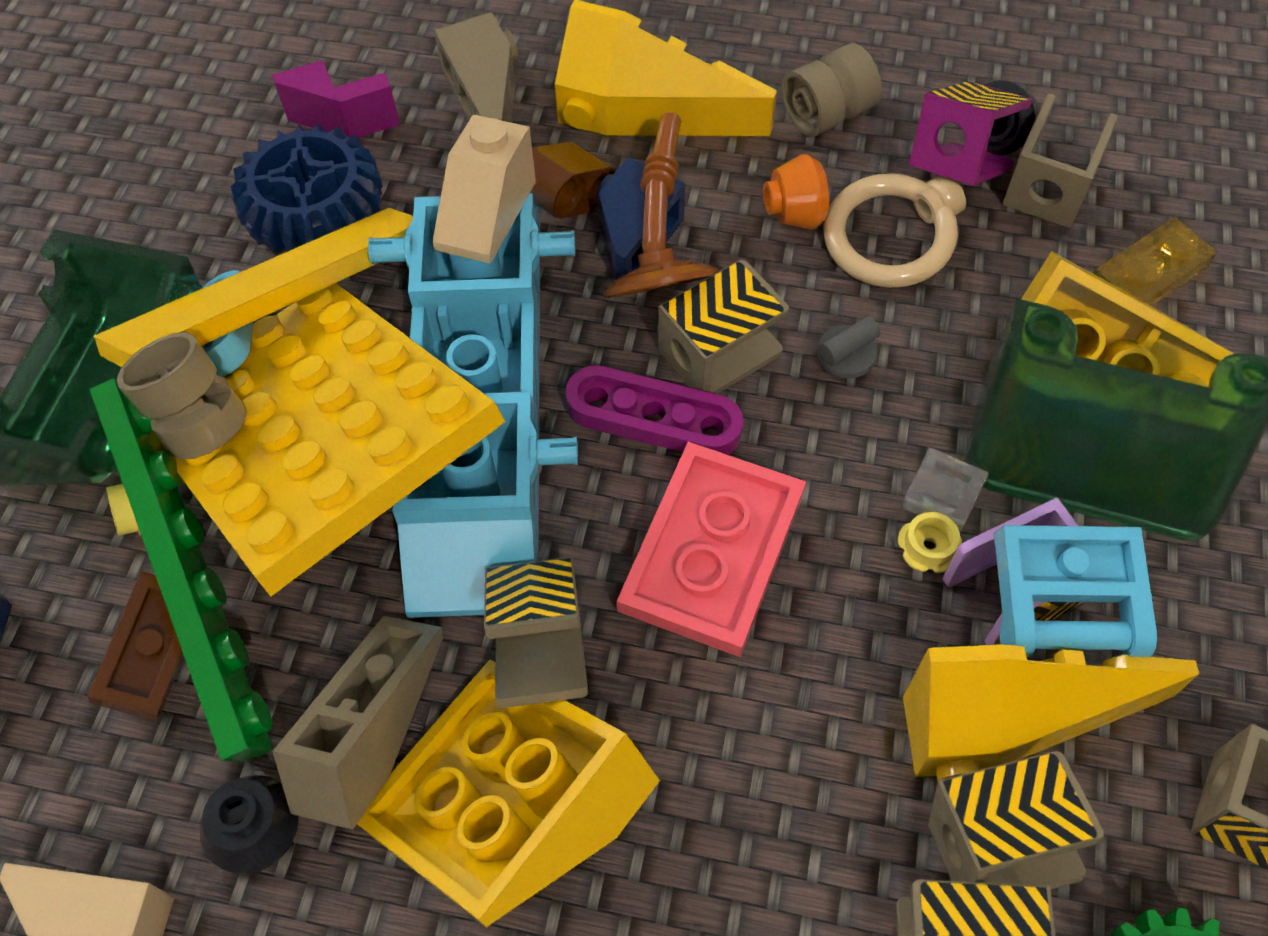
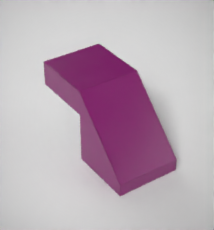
[272,60,400,138]

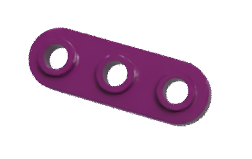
[565,365,743,455]

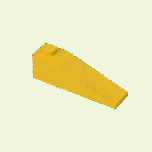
[555,0,777,136]
[993,251,1268,430]
[903,645,1199,781]

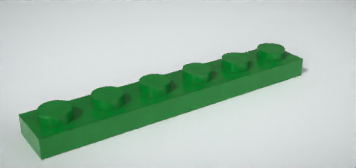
[89,378,274,762]

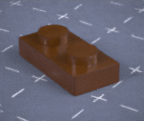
[87,572,184,722]

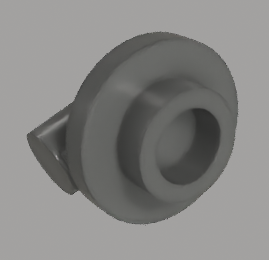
[817,316,880,378]

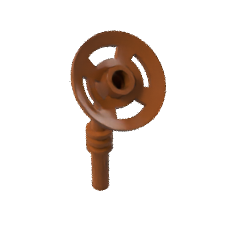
[603,112,718,298]

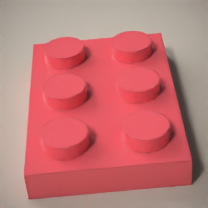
[616,442,806,657]

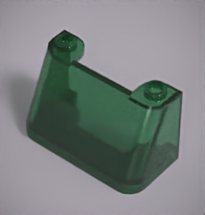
[0,229,203,486]
[965,298,1268,541]

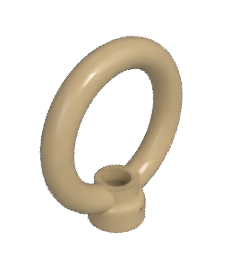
[823,174,966,288]

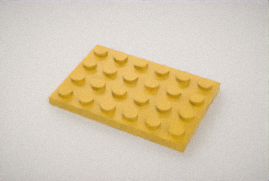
[160,283,505,596]

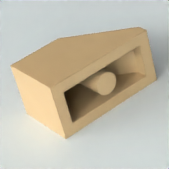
[433,115,536,264]
[0,863,174,936]

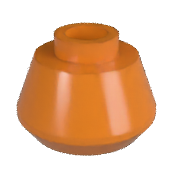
[763,154,829,230]

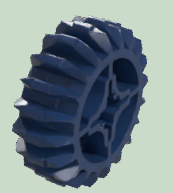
[230,123,383,255]

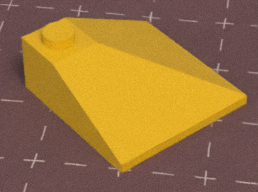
[357,660,660,927]

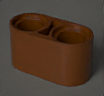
[530,142,616,219]

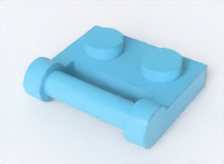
[994,525,1157,657]

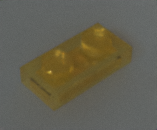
[1093,217,1217,306]

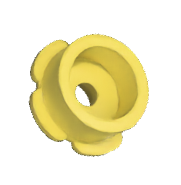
[106,484,141,536]
[898,512,962,573]

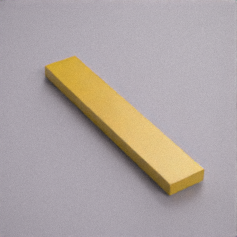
[94,208,413,367]

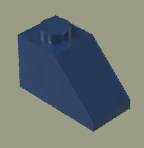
[596,157,685,281]

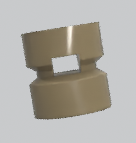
[781,43,882,137]
[116,332,247,459]

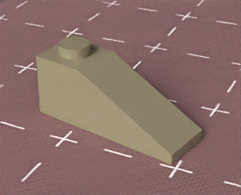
[434,12,519,123]
[273,616,443,830]

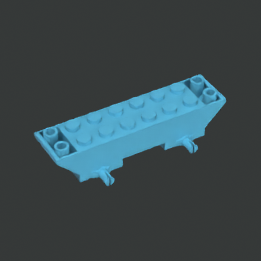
[368,193,578,618]

